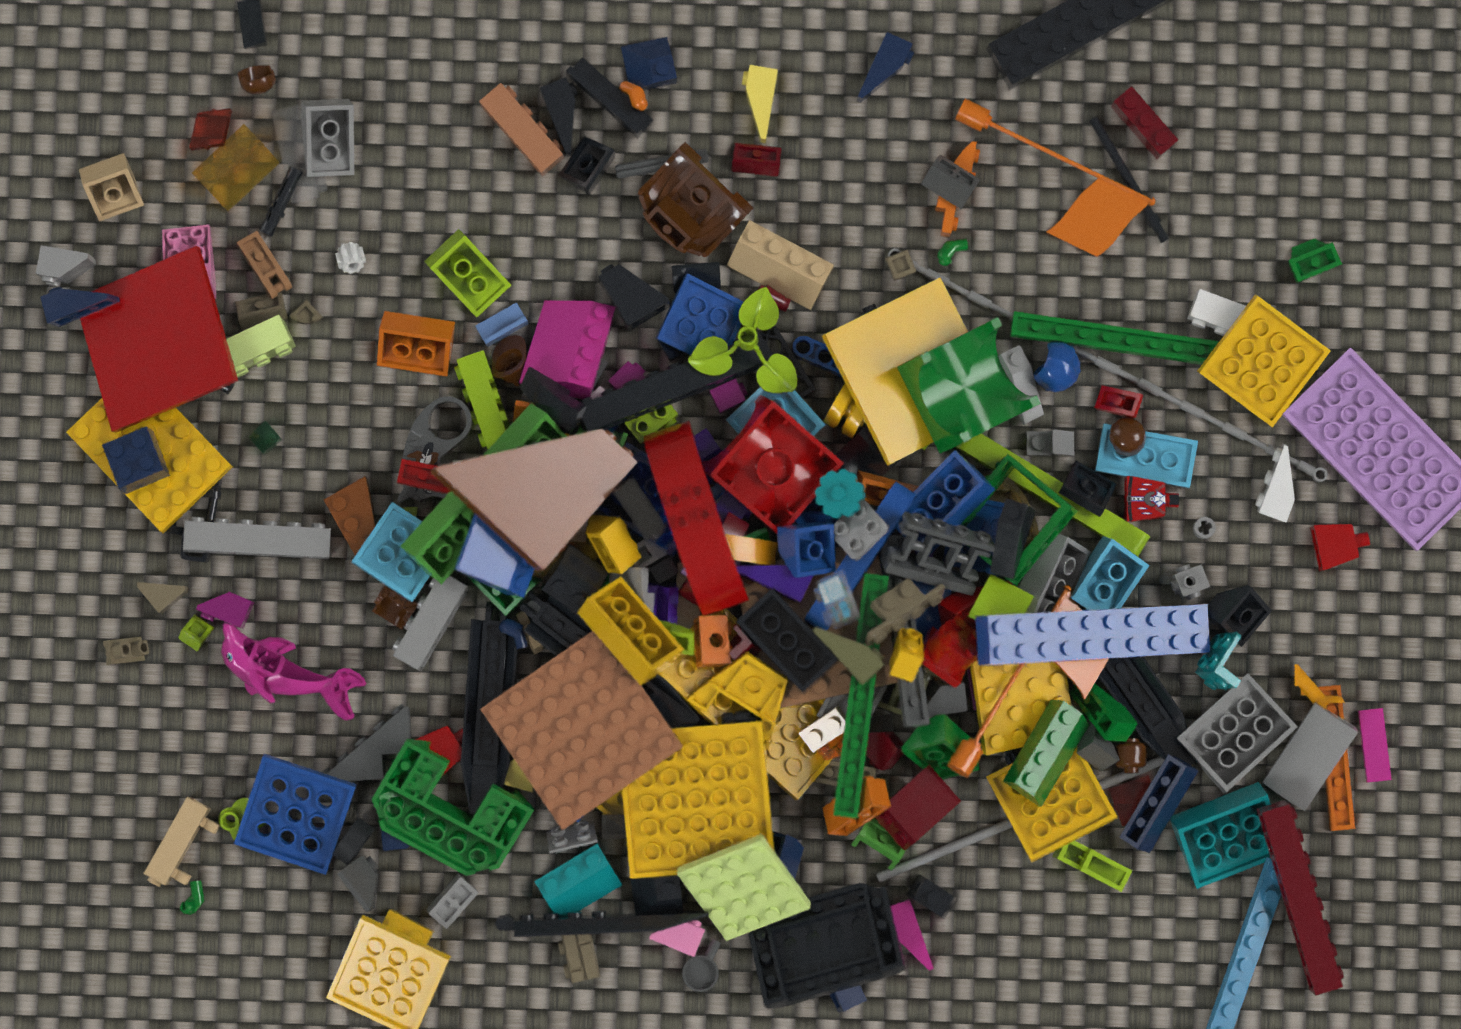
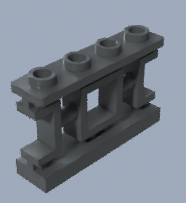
[881,512,996,596]

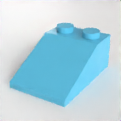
[1070,536,1149,610]

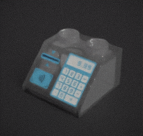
[813,570,861,630]

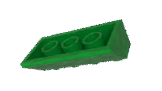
[1003,699,1089,807]

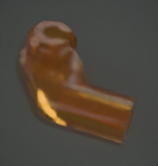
[818,737,843,760]

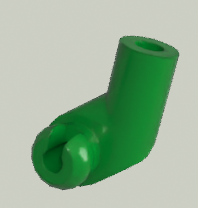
[937,239,968,266]
[180,880,204,915]

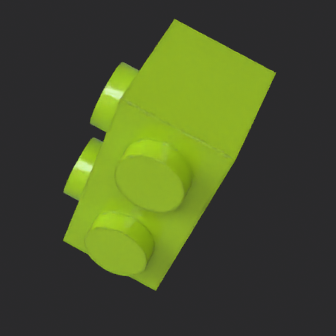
[623,405,678,446]

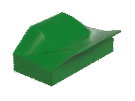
[1288,238,1342,283]

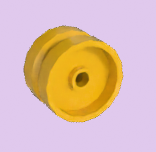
[823,383,865,439]

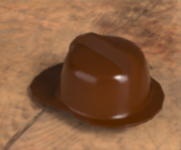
[491,335,527,386]

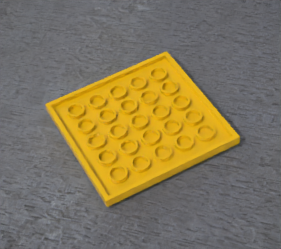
[622,721,775,879]

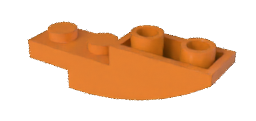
[935,141,980,237]

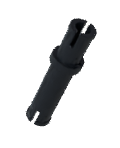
[259,166,304,237]

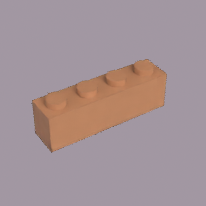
[479,83,564,177]

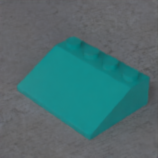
[1170,782,1271,889]

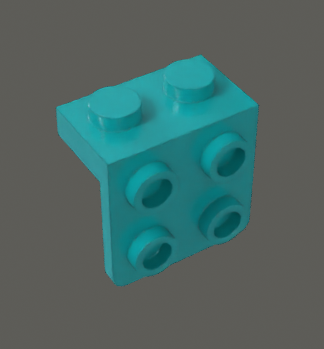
[1195,632,1241,690]

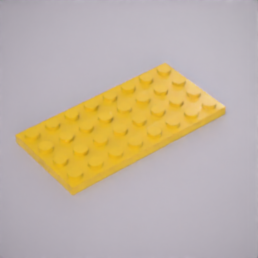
[659,609,844,801]

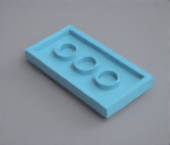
[1095,424,1198,489]

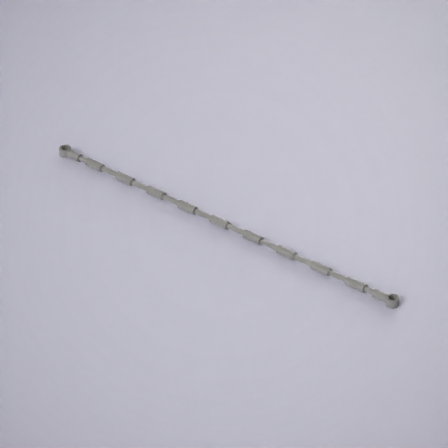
[888,248,1328,482]

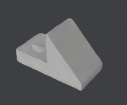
[1026,430,1074,456]

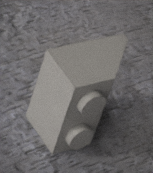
[36,245,96,287]

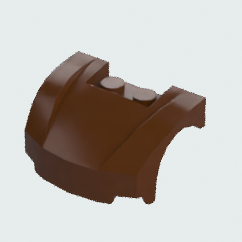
[638,142,753,257]

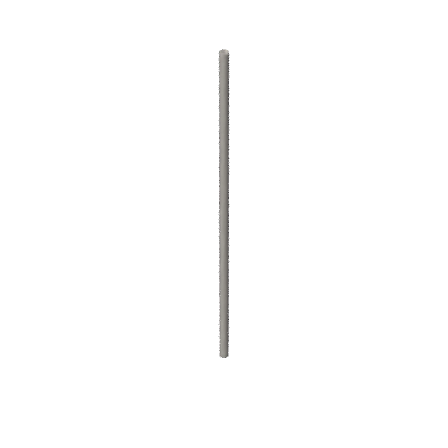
[876,756,1164,883]

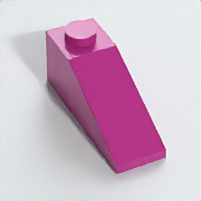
[891,899,934,970]

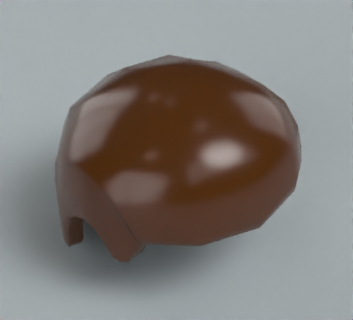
[238,65,276,95]
[1109,417,1146,457]

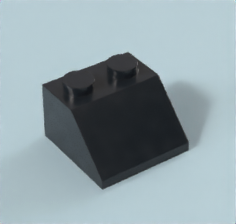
[541,543,608,615]

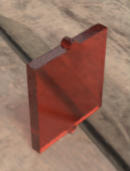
[189,108,232,151]
[1109,775,1151,827]

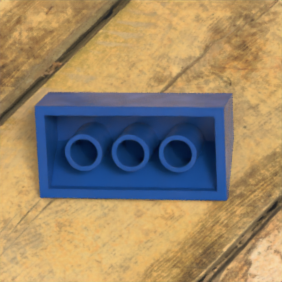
[896,450,995,556]

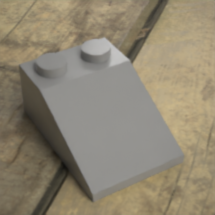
[301,99,354,177]

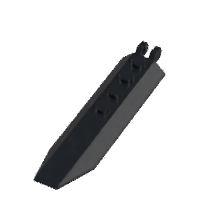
[519,591,701,728]
[461,602,519,813]
[1080,606,1196,765]
[494,910,709,937]

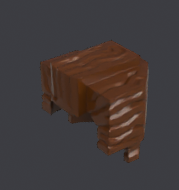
[372,586,418,630]

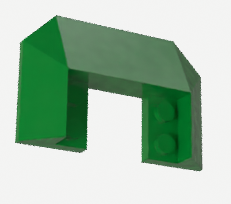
[372,739,535,876]

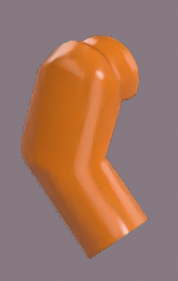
[620,81,648,111]

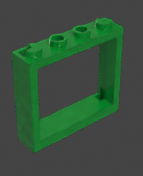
[960,454,1078,586]

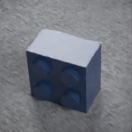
[102,426,170,494]

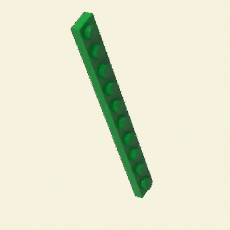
[1010,311,1219,365]
[833,573,889,819]

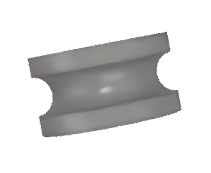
[1193,517,1216,539]

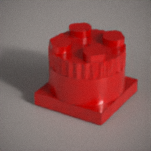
[921,617,978,688]

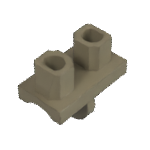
[103,637,149,665]

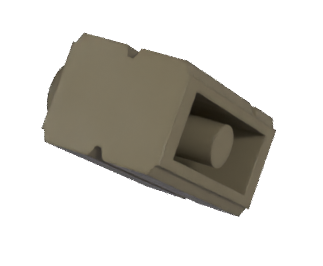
[558,934,601,983]

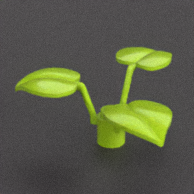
[688,287,797,394]

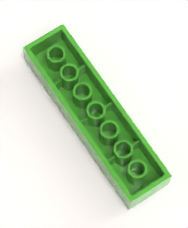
[400,403,567,584]

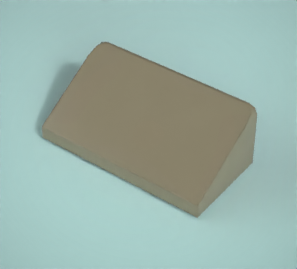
[235,291,288,330]

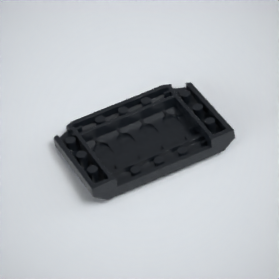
[748,883,906,1009]

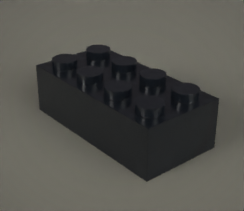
[736,589,839,695]

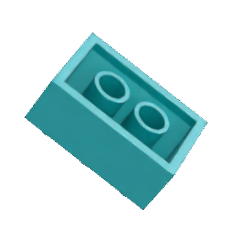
[534,844,622,916]

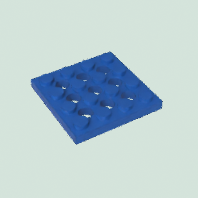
[234,753,357,875]

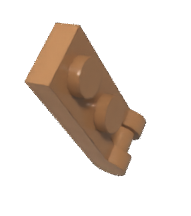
[237,231,292,300]

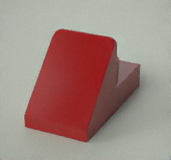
[1094,385,1144,419]

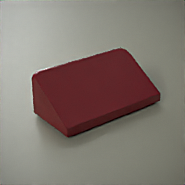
[732,143,782,177]

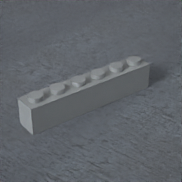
[183,517,331,559]

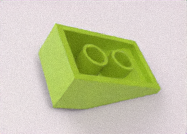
[424,229,511,318]

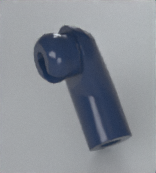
[499,619,528,649]

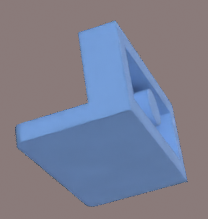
[475,302,529,348]

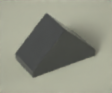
[1076,722,1120,771]

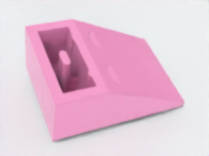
[162,224,216,299]

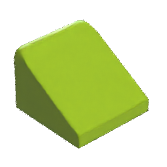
[178,614,214,651]

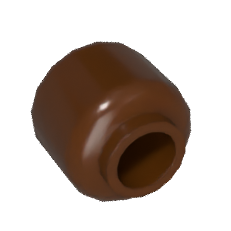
[1115,738,1147,774]

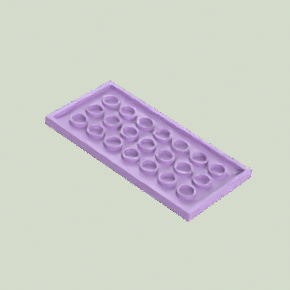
[1282,347,1461,551]

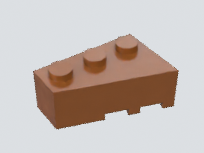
[324,476,377,556]

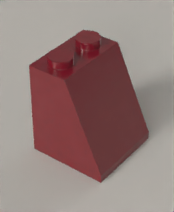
[875,765,961,851]

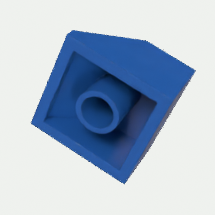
[777,522,836,578]

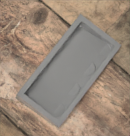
[1262,703,1358,811]

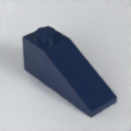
[857,32,914,103]
[40,287,120,327]

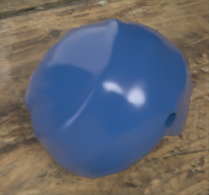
[1033,342,1081,392]

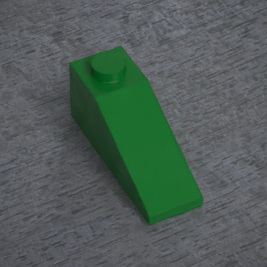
[1069,683,1138,742]

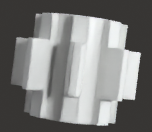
[335,242,366,274]

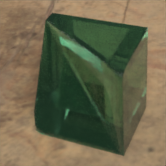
[249,420,283,455]

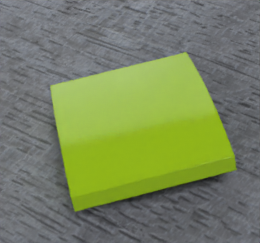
[968,574,1034,620]

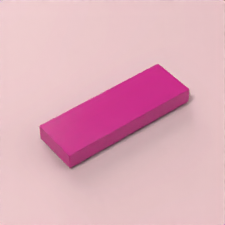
[1358,708,1392,783]

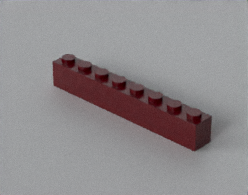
[1256,800,1344,996]

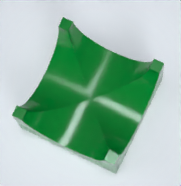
[897,317,1041,454]

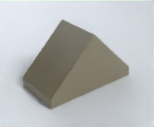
[137,582,189,614]

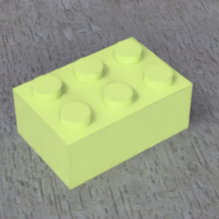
[227,315,296,377]

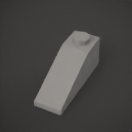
[998,345,1044,425]

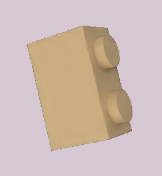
[79,153,144,222]

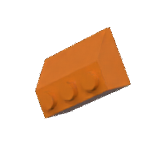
[377,311,455,377]

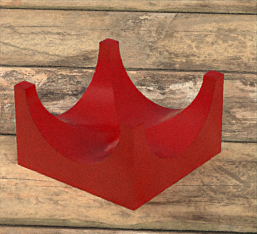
[702,395,844,535]

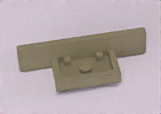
[865,578,945,647]

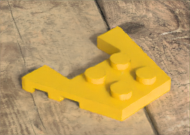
[687,652,788,751]

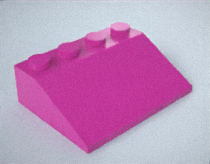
[519,300,615,400]

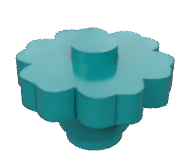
[815,469,865,519]

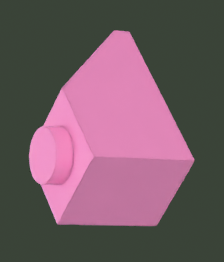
[649,920,705,957]

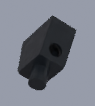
[906,874,957,919]

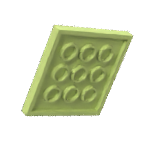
[677,834,811,941]

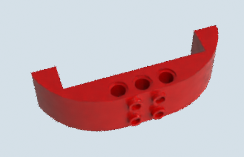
[644,420,749,616]

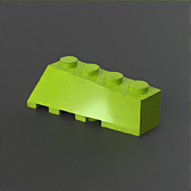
[454,350,510,449]

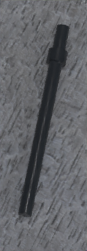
[1089,117,1169,244]

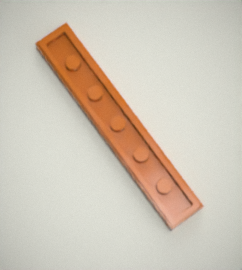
[1318,685,1355,831]

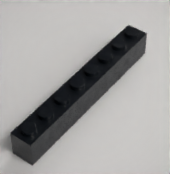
[580,338,764,433]

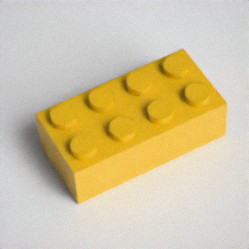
[578,577,684,686]

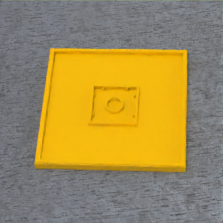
[822,277,968,466]

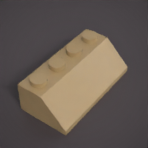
[727,220,834,311]

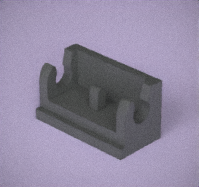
[921,154,980,209]

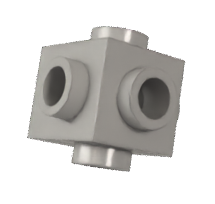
[1170,564,1210,600]

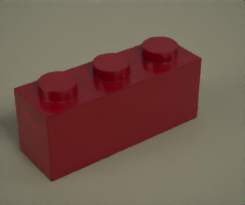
[1111,86,1178,160]

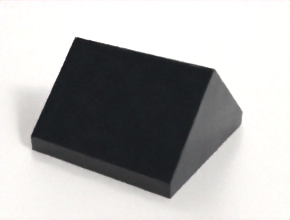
[559,136,615,196]

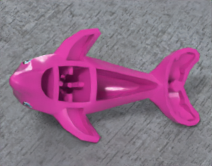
[221,623,366,720]

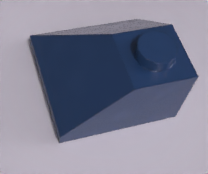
[621,37,677,90]

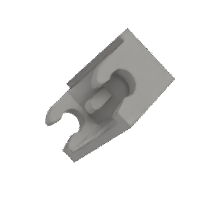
[426,873,479,929]

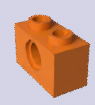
[693,615,733,668]

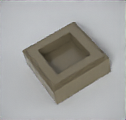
[885,250,916,281]

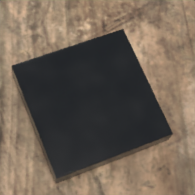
[1058,460,1117,517]

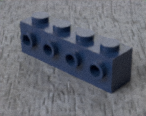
[1120,754,1199,853]

